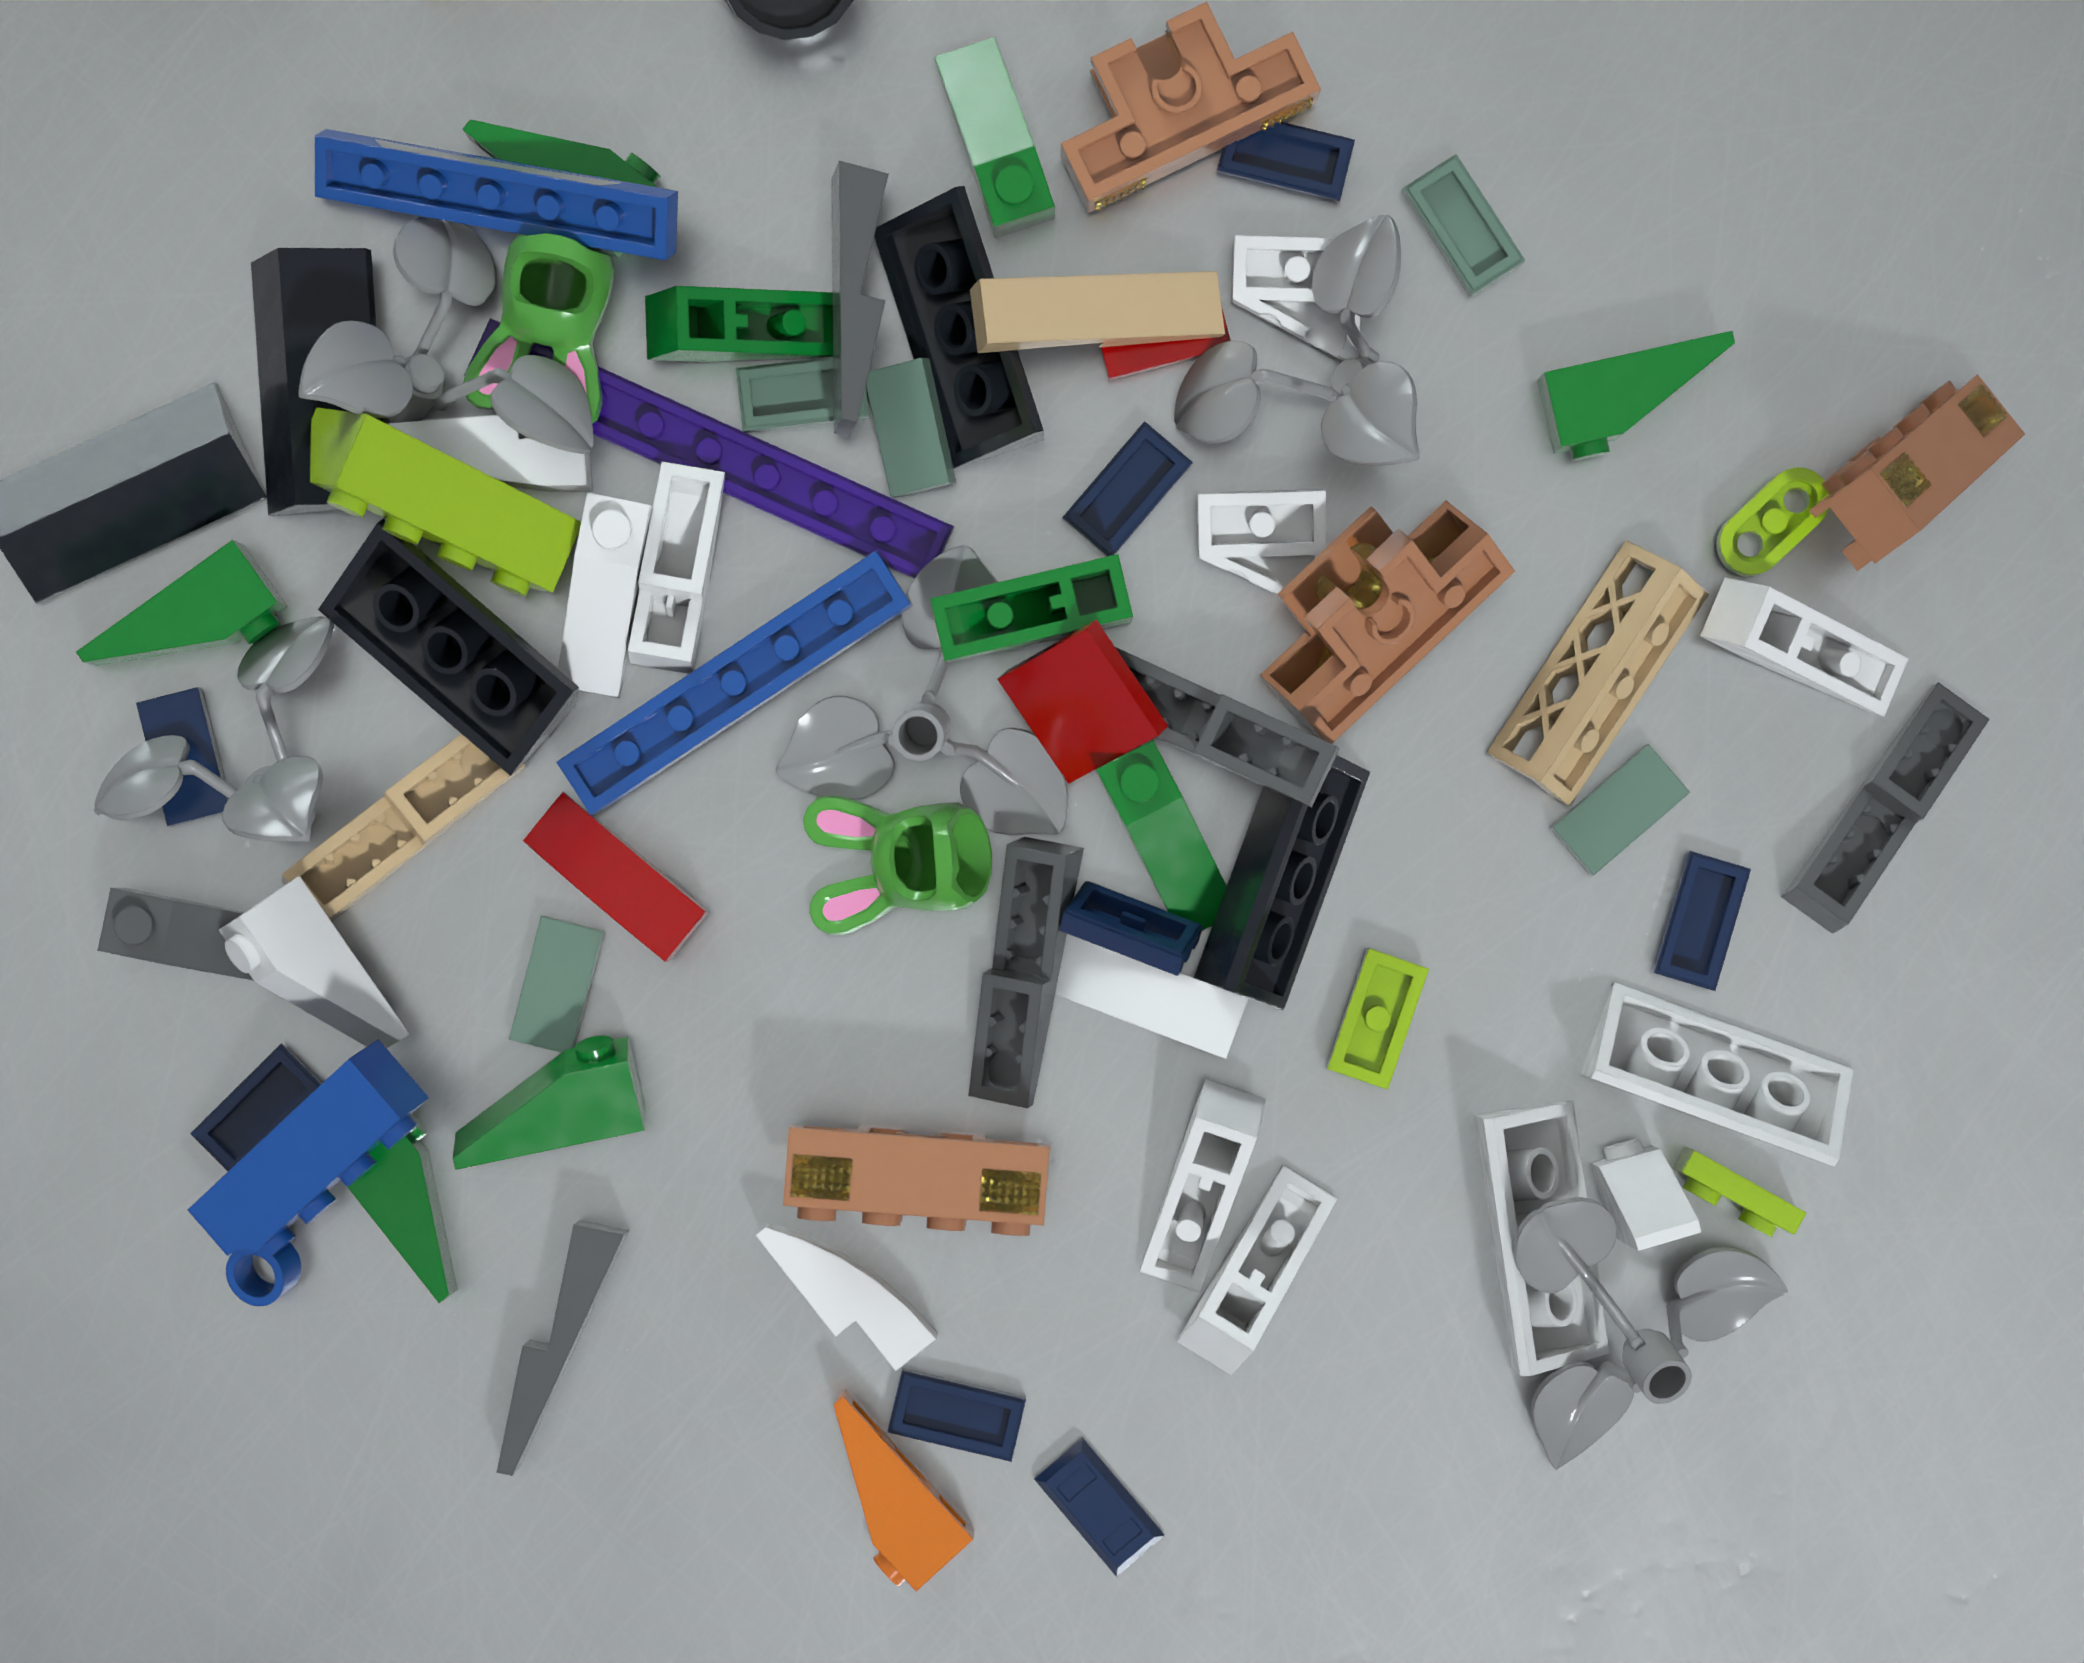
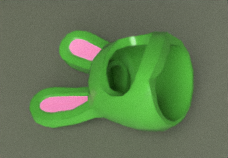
[463,233,615,424]
[803,795,992,935]

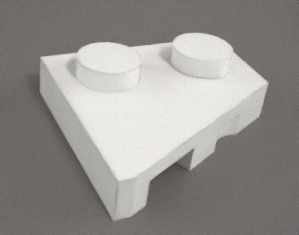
[1232,235,1360,361]
[1197,489,1327,594]

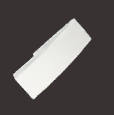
[389,415,593,492]
[628,462,725,674]
[1055,934,1249,1059]
[755,1223,938,1371]

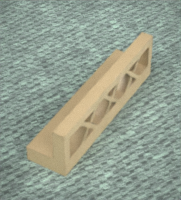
[1487,540,1709,806]

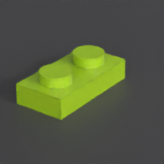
[1326,948,1429,1090]
[1673,1146,1807,1238]

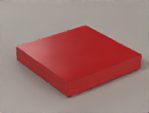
[997,620,1168,784]

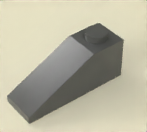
[97,888,254,981]

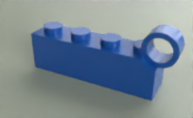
[188,1039,429,1306]

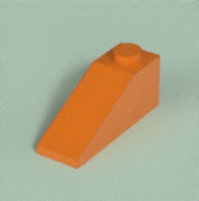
[833,1389,974,1592]

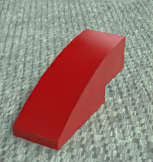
[523,792,709,962]

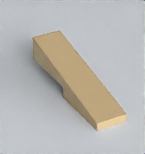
[970,271,1225,353]
[281,734,526,922]

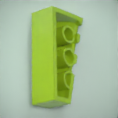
[310,407,581,597]

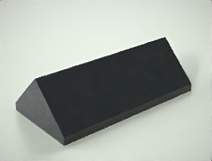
[874,186,1044,469]
[251,248,383,516]
[0,382,267,604]
[318,518,579,776]
[1194,755,1370,1011]

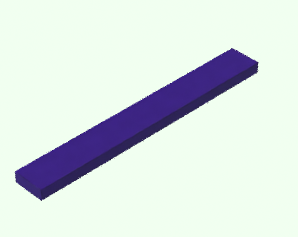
[464,318,954,579]

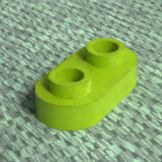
[1716,467,1829,577]

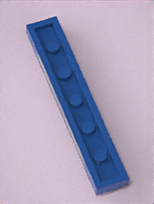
[315,129,678,260]
[556,551,913,816]

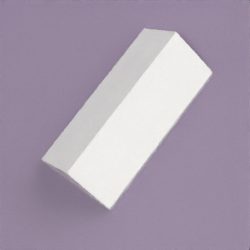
[1580,982,1854,1167]
[1474,1101,1610,1376]

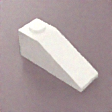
[558,492,653,698]
[1700,577,1909,717]
[219,876,410,1048]
[1139,1079,1266,1292]
[1591,1138,1702,1251]
[1177,1165,1337,1375]

